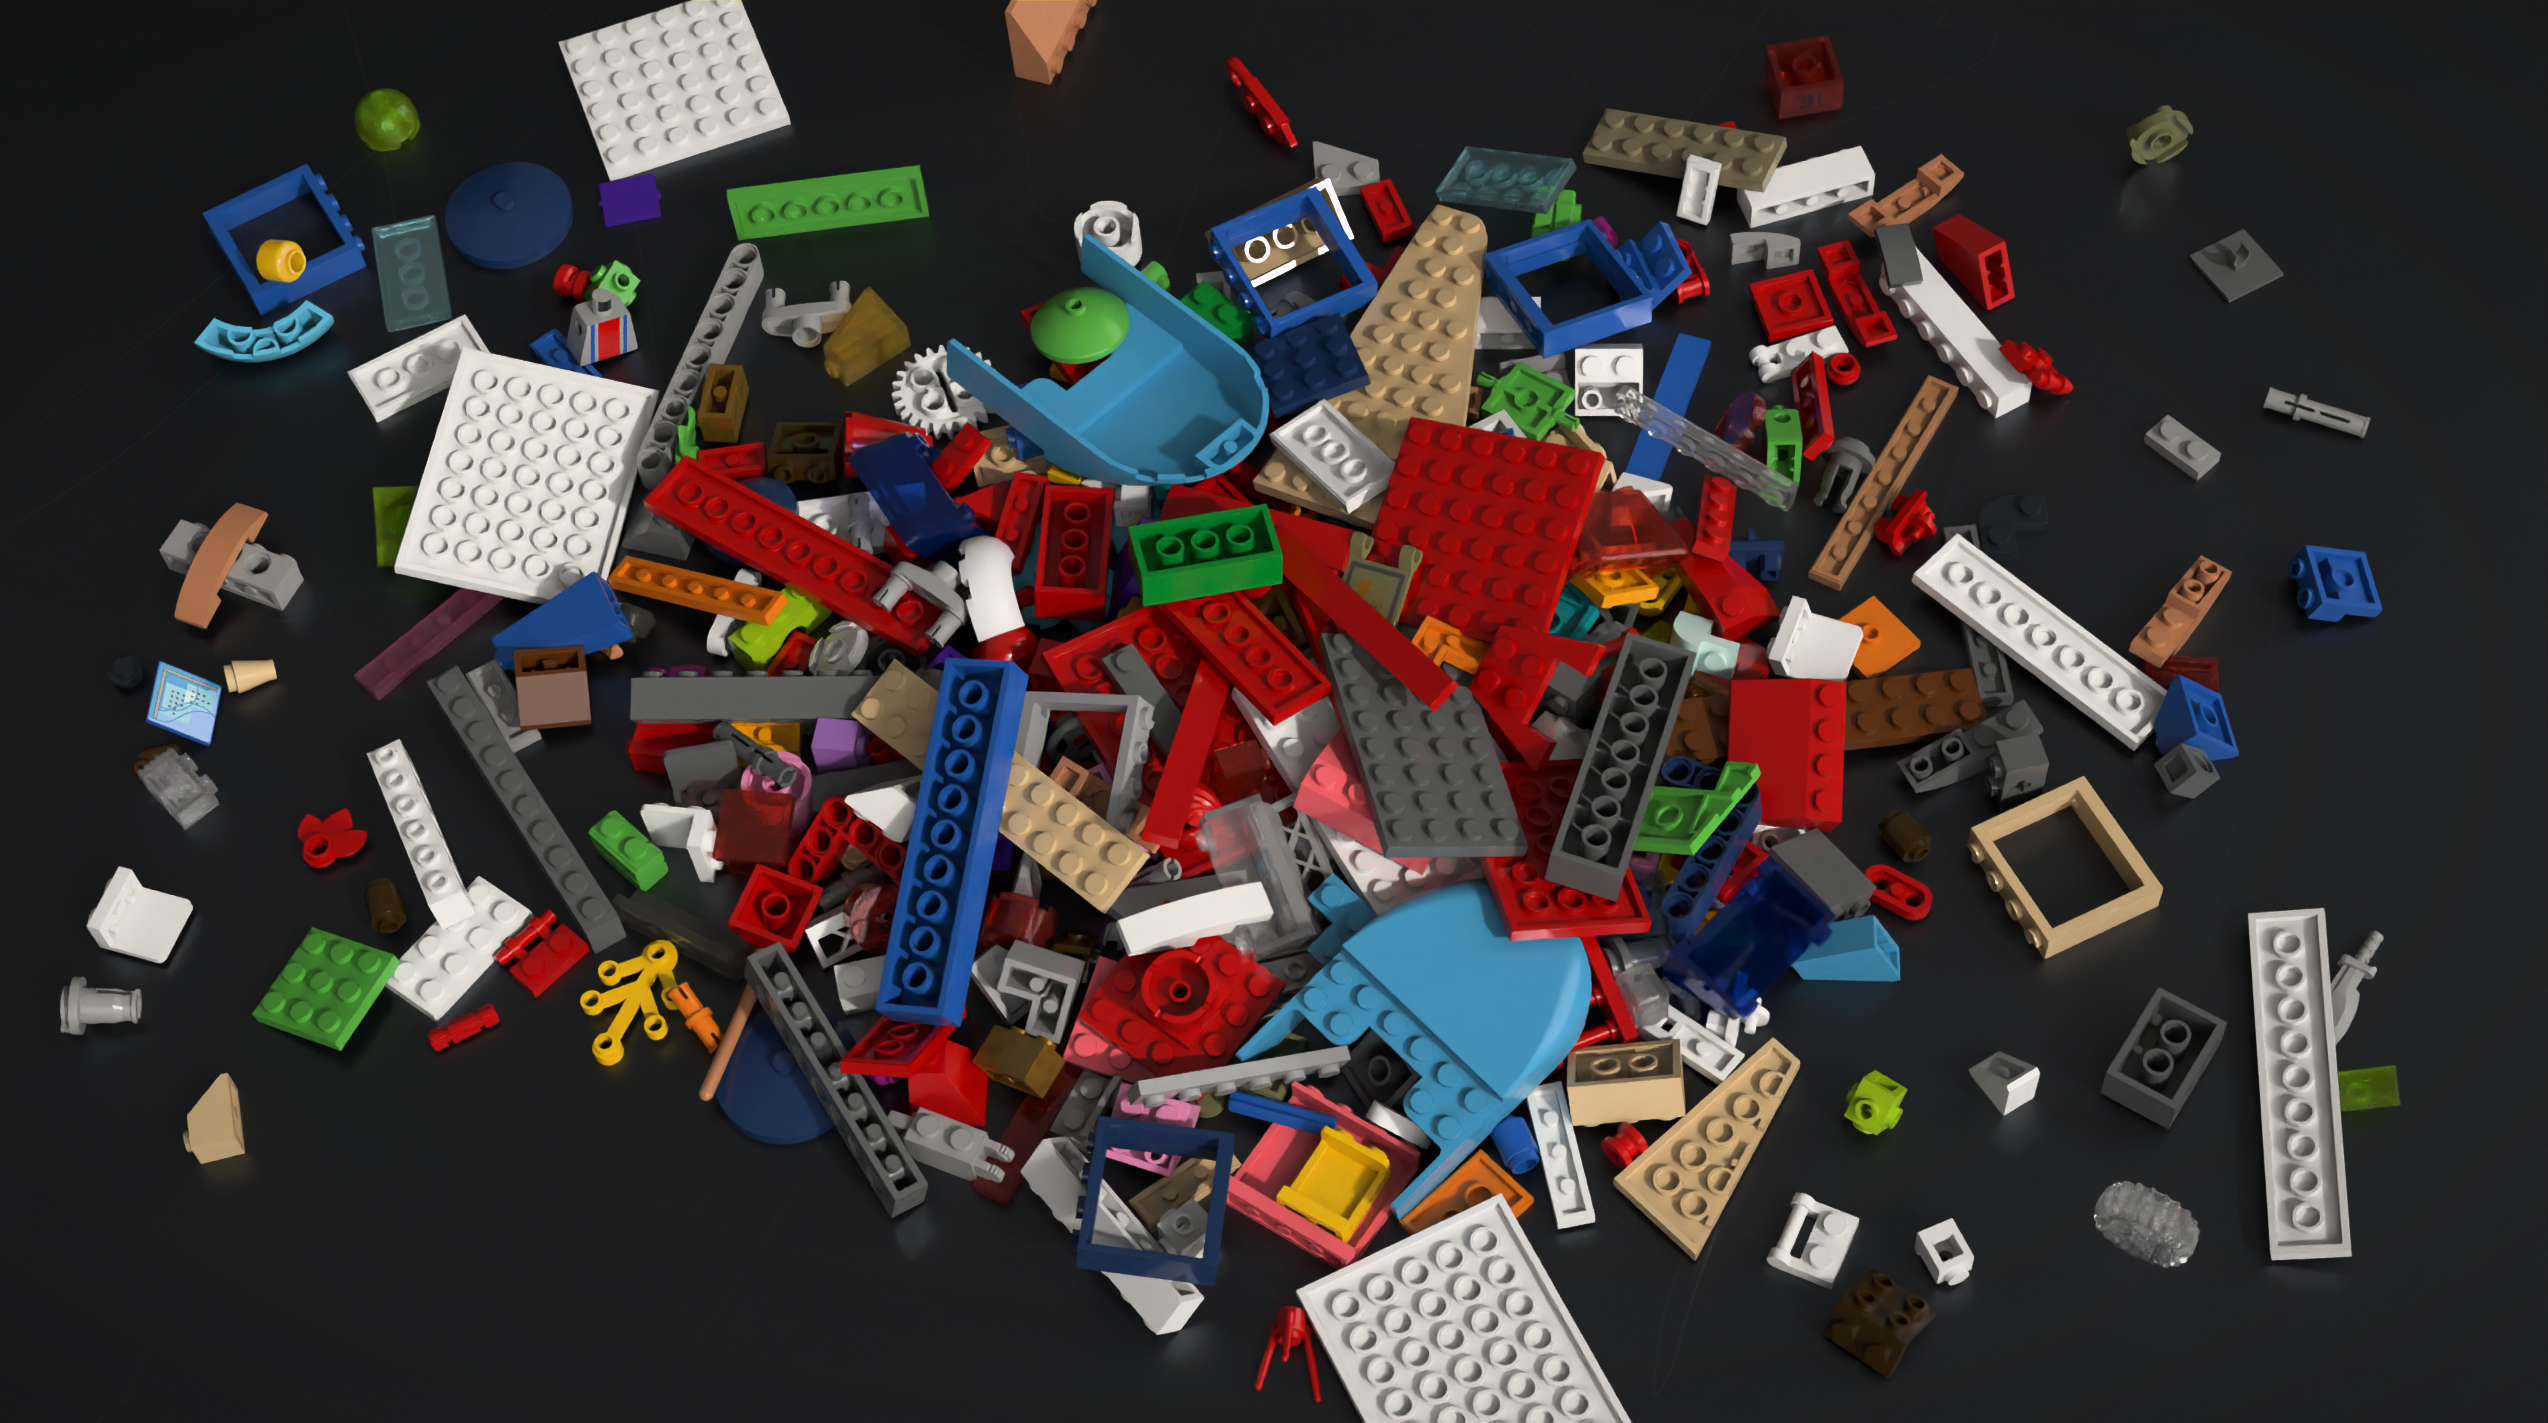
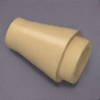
[223,659,277,694]

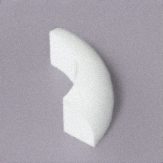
[959,535,1025,642]

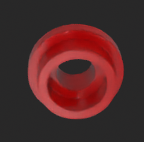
[1826,353,1860,385]

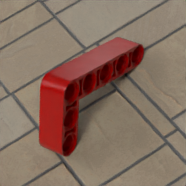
[788,793,909,884]

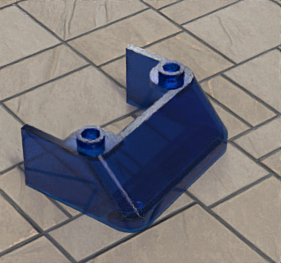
[848,431,995,574]

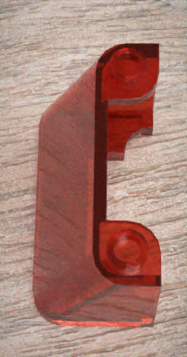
[1563,486,1690,587]

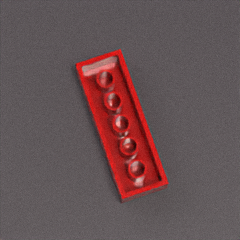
[1158,484,1357,579]

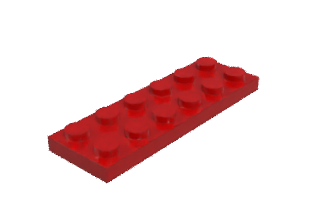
[1157,591,1332,726]

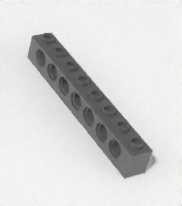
[744,941,928,1218]

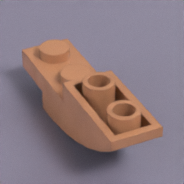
[2129,555,2232,668]

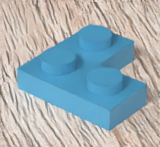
[1307,873,1378,967]

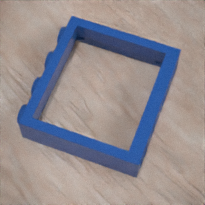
[202,164,366,317]
[1208,186,1378,339]
[1484,219,1655,359]

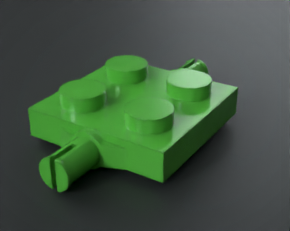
[1476,362,1580,441]

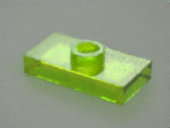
[2337,1065,2401,1112]

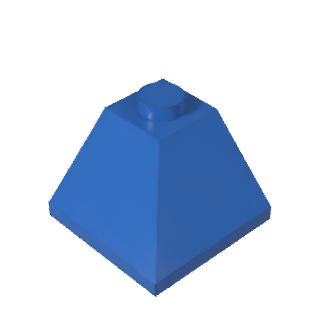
[2153,674,2239,761]

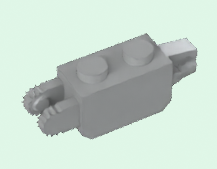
[888,1107,1015,1183]

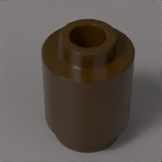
[1878,809,1932,862]
[364,878,407,934]

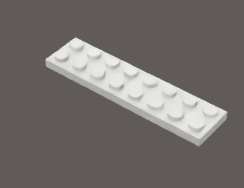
[1911,533,2167,751]

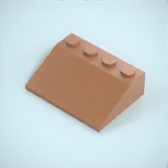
[1005,0,1097,85]

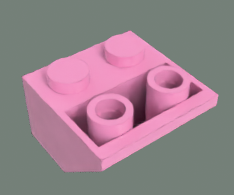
[1106,1082,1201,1177]

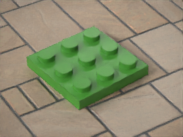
[252,927,400,1051]

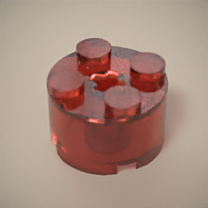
[843,879,900,956]
[978,892,1061,951]

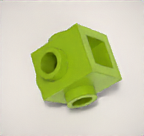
[1844,1070,1908,1135]

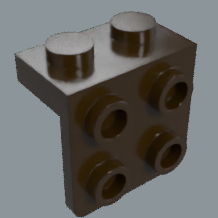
[1823,1270,1936,1378]

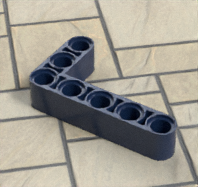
[1661,756,1763,940]

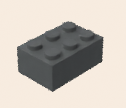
[2100,987,2227,1129]

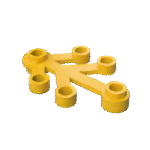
[580,940,685,1066]

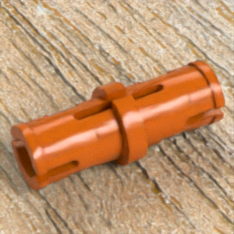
[668,982,724,1055]

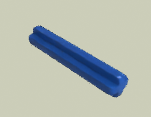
[1228,1090,1337,1135]

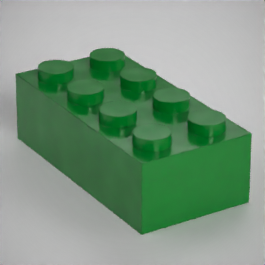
[1128,503,1283,607]

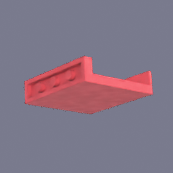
[1226,1081,1422,1270]

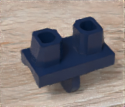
[1728,527,1785,581]

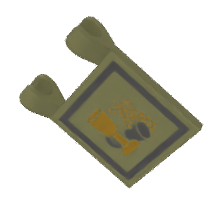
[1342,531,1423,627]

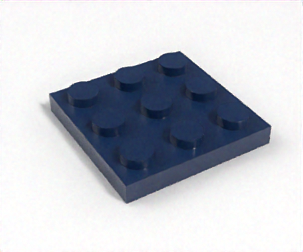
[1246,312,1371,420]

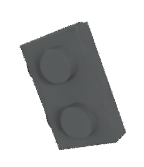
[663,740,748,820]

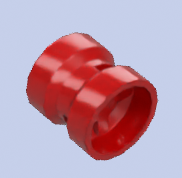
[553,264,592,303]

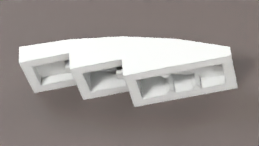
[1116,881,1274,956]

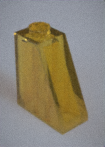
[823,286,911,387]

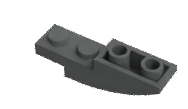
[1897,699,2043,793]

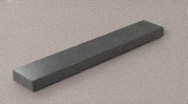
[1940,524,2014,707]

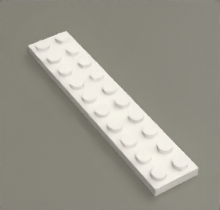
[2248,908,2352,1260]

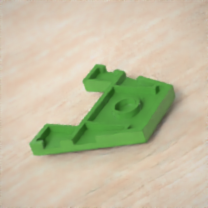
[1634,761,1761,856]

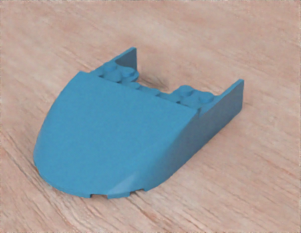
[947,234,1269,486]
[1236,879,1592,1221]

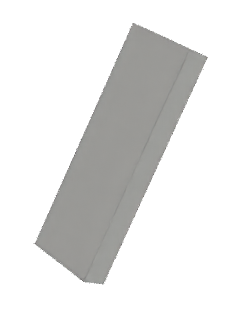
[466,659,542,753]

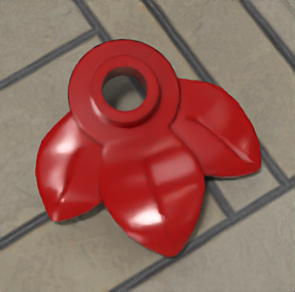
[298,808,368,868]

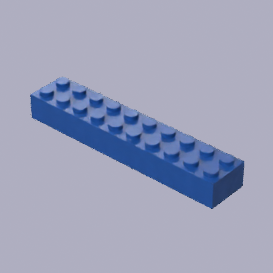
[875,658,1029,1027]

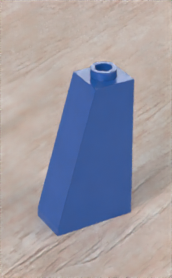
[492,571,634,673]

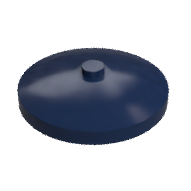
[444,162,574,269]
[715,1011,856,1144]

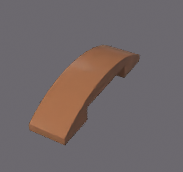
[1847,154,1964,237]
[174,503,268,629]
[1049,756,1160,854]

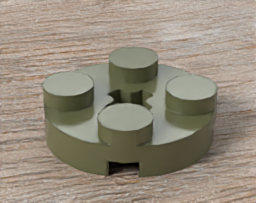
[2125,105,2193,164]

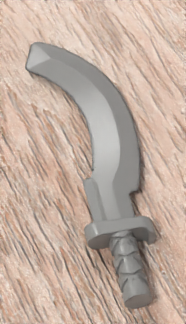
[2331,930,2384,1046]

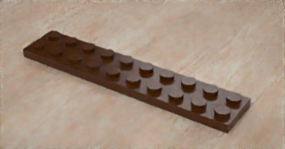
[1660,668,1988,771]

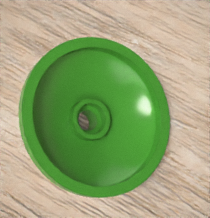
[1030,287,1130,364]

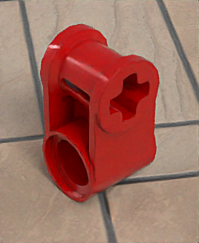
[1671,239,1710,305]

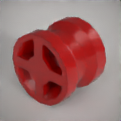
[1601,1122,1649,1170]

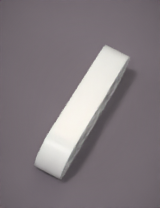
[707,568,762,657]

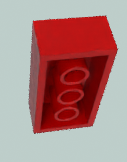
[1034,484,1114,621]

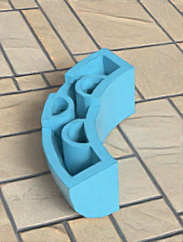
[194,300,334,362]

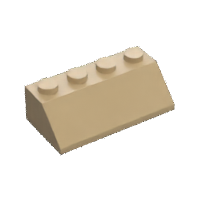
[1205,178,1354,287]

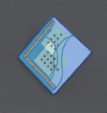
[144,661,223,746]

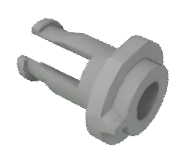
[60,977,142,1035]

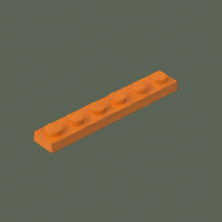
[607,555,788,627]

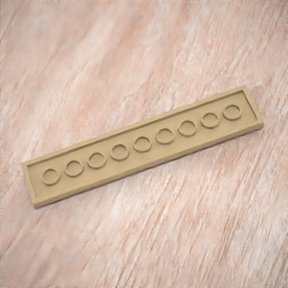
[851,659,1150,914]

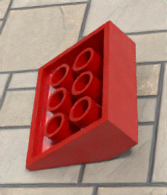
[1726,678,1847,832]

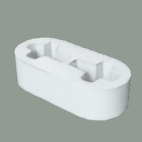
[1365,1100,1432,1150]

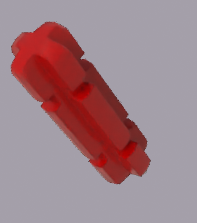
[427,1004,499,1051]

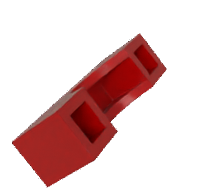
[883,480,1010,569]

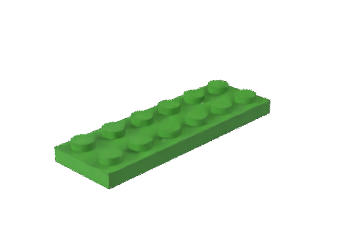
[727,165,929,241]

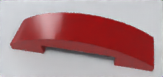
[1817,239,1898,347]

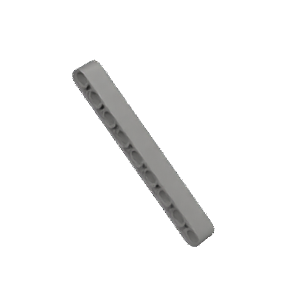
[635,243,764,490]

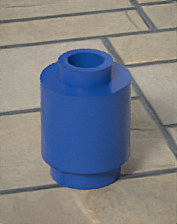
[1490,1115,1540,1174]

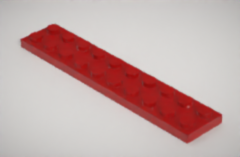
[643,455,944,658]

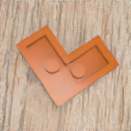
[1411,615,1490,675]

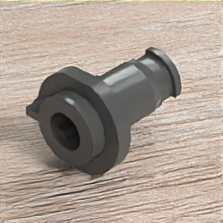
[1813,436,1876,513]
[1600,933,1679,993]

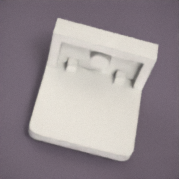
[1766,596,1863,682]
[640,803,725,883]
[86,866,193,963]

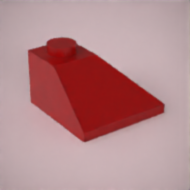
[908,1040,988,1126]

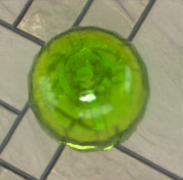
[354,88,420,151]

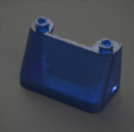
[1661,855,1836,1021]

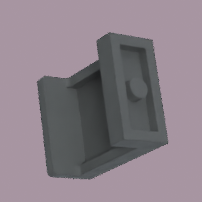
[1758,828,1877,926]

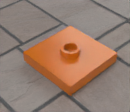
[1839,596,1921,680]

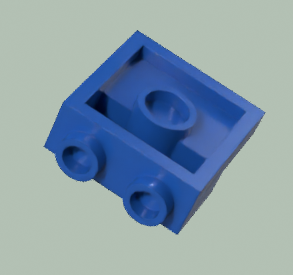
[1618,221,1692,310]
[2288,545,2383,622]

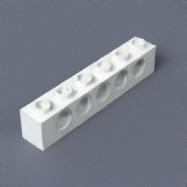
[367,739,476,929]

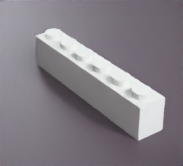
[1879,246,2032,419]
[1020,1136,1204,1335]

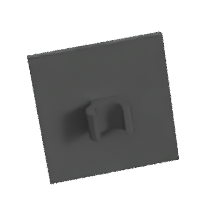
[2189,229,2284,303]

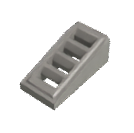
[1007,852,1042,914]

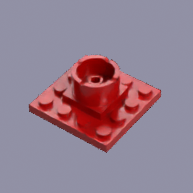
[1077,899,1286,1105]

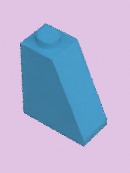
[1786,915,1900,982]

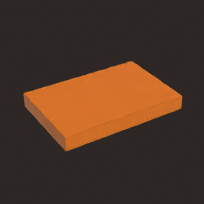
[1399,1149,1534,1236]

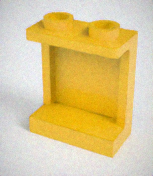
[1276,1125,1391,1243]

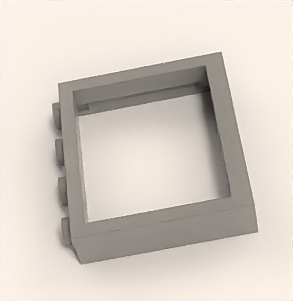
[1014,691,1155,839]

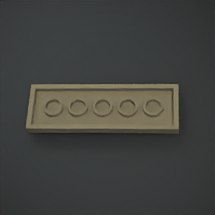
[1582,108,1787,193]

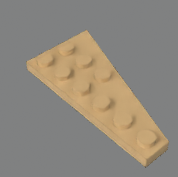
[1613,1037,1800,1261]

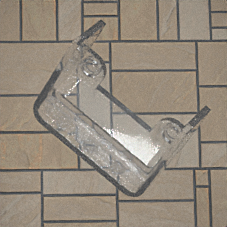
[1194,793,1313,961]

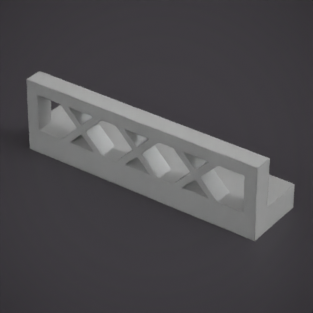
[1250,792,1333,942]

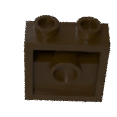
[767,422,844,484]

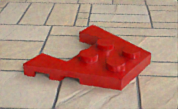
[1469,624,1606,771]

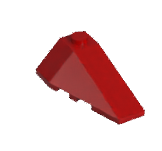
[1654,517,1781,641]

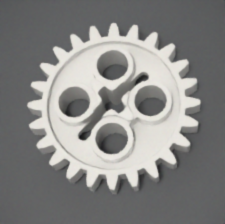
[892,345,996,440]

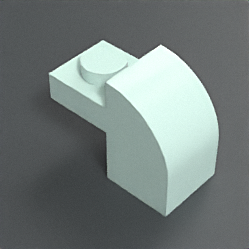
[1669,611,1740,680]

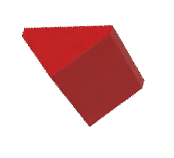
[728,863,824,953]

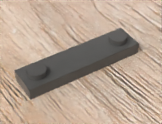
[1101,643,1208,760]

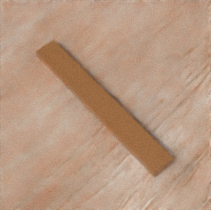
[1808,375,1959,592]

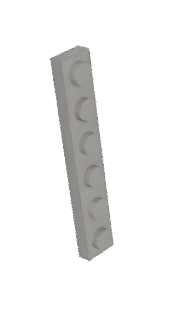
[1127,1045,1351,1108]

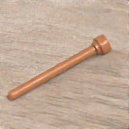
[699,948,764,1101]

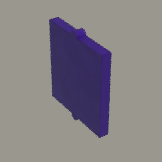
[599,173,661,227]

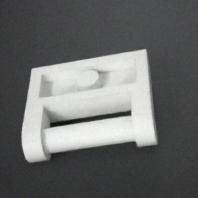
[1766,1192,1859,1290]

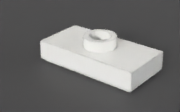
[1676,154,1722,225]

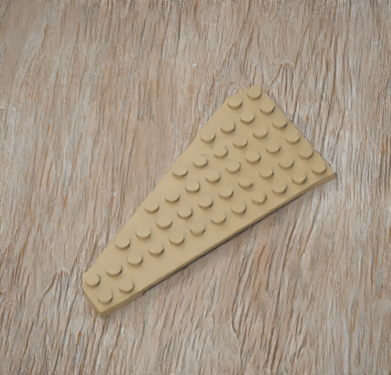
[1253,205,1488,531]

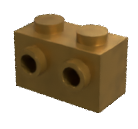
[696,364,749,443]
[972,1024,1065,1099]

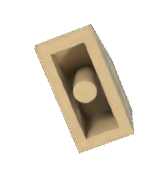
[183,1073,245,1164]

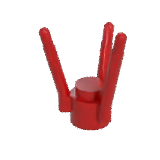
[1254,1306,1321,1403]

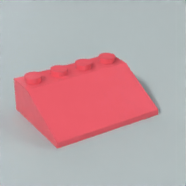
[1293,728,1433,876]

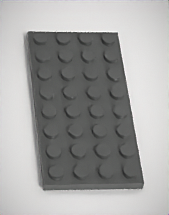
[1318,633,1528,858]

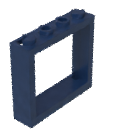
[1070,1116,1235,1286]

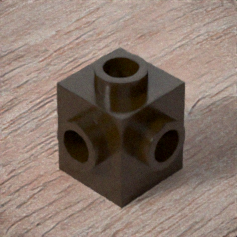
[1050,929,1104,984]

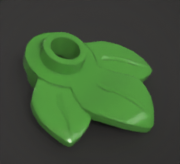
[675,405,700,465]

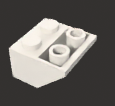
[1575,344,1643,416]
[844,775,922,843]

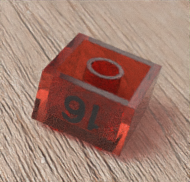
[1764,35,1844,119]

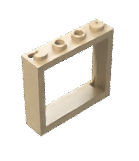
[1967,776,2163,959]

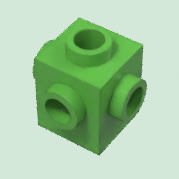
[582,260,641,307]

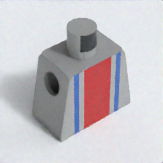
[566,288,638,367]

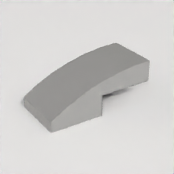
[1728,232,1801,269]

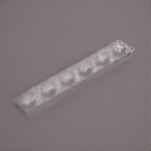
[1614,384,1799,512]

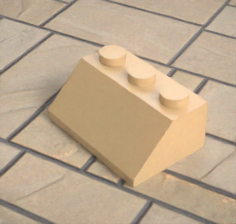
[1567,1039,1686,1127]

